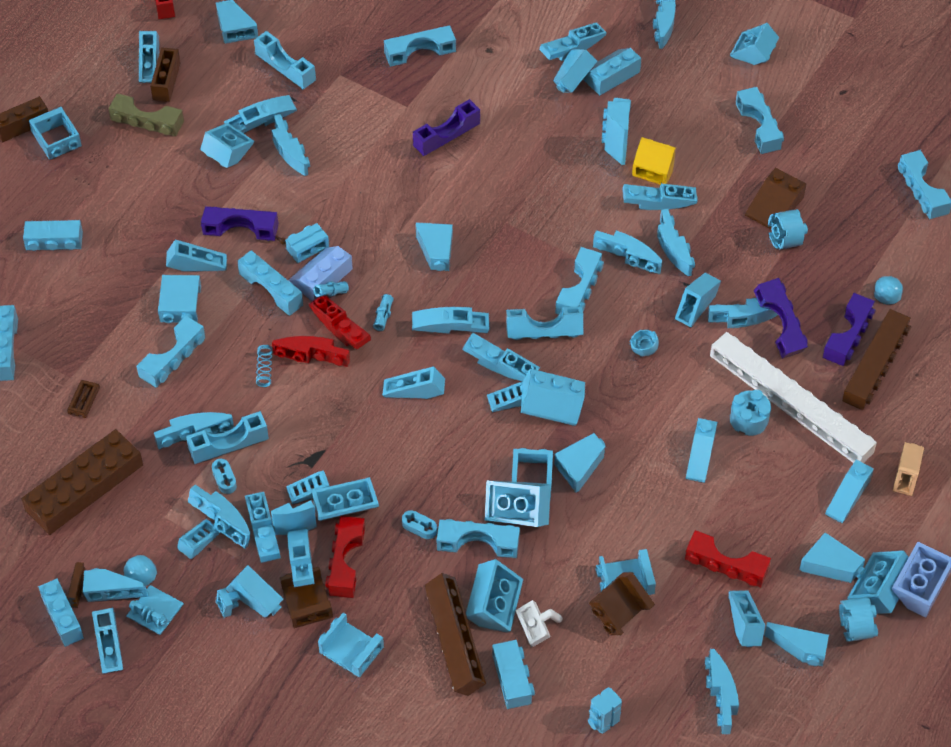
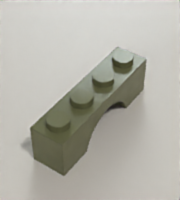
[108,93,184,137]

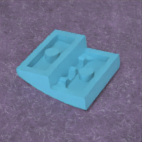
[271,500,317,535]

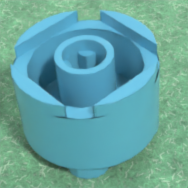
[768,209,808,249]
[730,389,771,436]
[839,597,878,642]

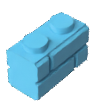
[285,223,329,263]
[588,687,622,734]

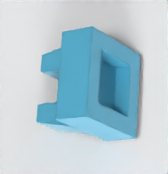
[216,588,240,618]

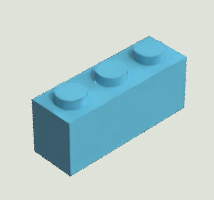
[23,220,83,251]
[38,579,84,647]
[492,640,535,709]

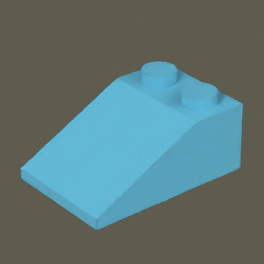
[485,480,551,527]

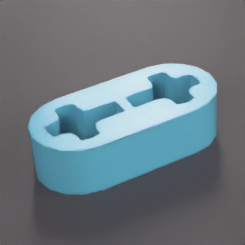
[212,459,237,494]
[402,510,437,539]

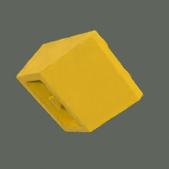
[632,137,676,185]

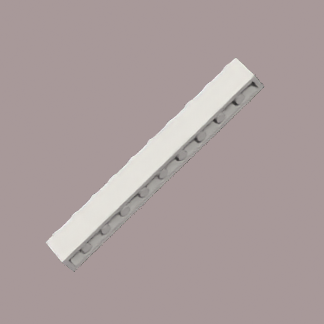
[710,332,877,463]

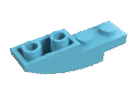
[653,0,676,49]
[540,22,607,61]
[224,95,297,133]
[272,114,310,176]
[622,183,698,210]
[657,209,695,276]
[593,230,662,274]
[708,298,778,328]
[412,307,489,333]
[462,333,540,382]
[154,412,234,449]
[188,485,250,548]
[245,492,281,563]
[287,528,315,587]
[705,649,739,734]

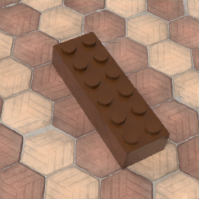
[21,429,143,535]

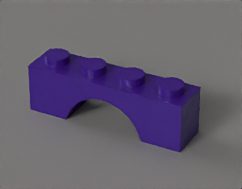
[413,99,480,156]
[201,206,279,241]
[754,278,808,359]
[822,293,876,366]

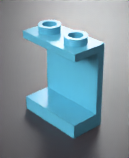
[158,275,201,323]
[595,549,656,595]
[318,613,384,678]

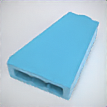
[216,0,258,44]
[553,49,597,93]
[416,223,453,271]
[675,273,721,327]
[554,433,606,492]
[799,533,865,583]
[225,565,283,618]

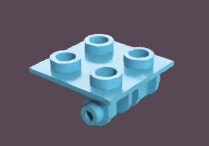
[126,585,184,635]

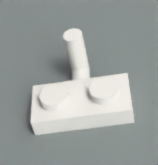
[515,600,563,647]

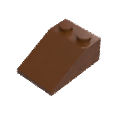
[745,167,806,229]

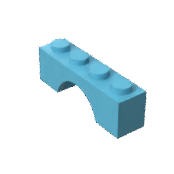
[384,25,456,67]
[254,31,316,90]
[736,87,784,154]
[898,150,951,219]
[555,247,604,314]
[238,250,303,316]
[0,305,18,381]
[506,307,583,340]
[137,316,205,388]
[186,411,269,464]
[437,519,520,558]

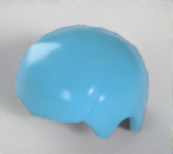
[874,276,903,304]
[630,330,659,357]
[123,555,157,586]

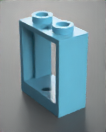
[29,107,82,160]
[512,448,553,501]

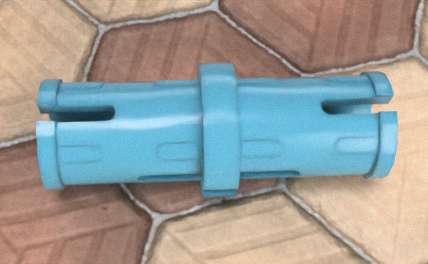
[313,281,349,297]
[373,294,394,331]

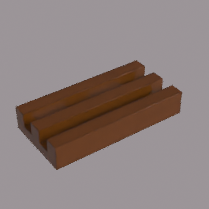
[67,380,100,418]
[67,562,85,608]

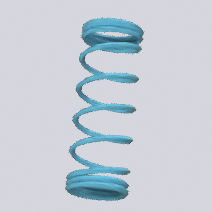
[256,345,273,387]

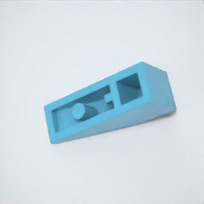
[139,31,159,83]
[166,240,227,271]
[383,366,445,399]
[686,418,717,483]
[825,459,874,524]
[83,568,148,602]
[728,591,765,647]
[92,608,123,674]
[764,622,829,666]

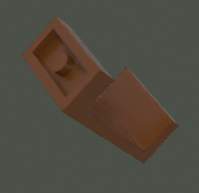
[280,567,333,628]
[589,572,655,635]

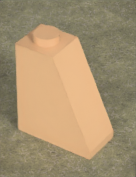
[893,442,924,496]

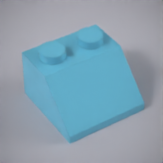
[730,23,779,65]
[200,123,254,168]

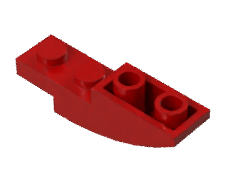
[309,295,371,350]
[272,336,350,367]

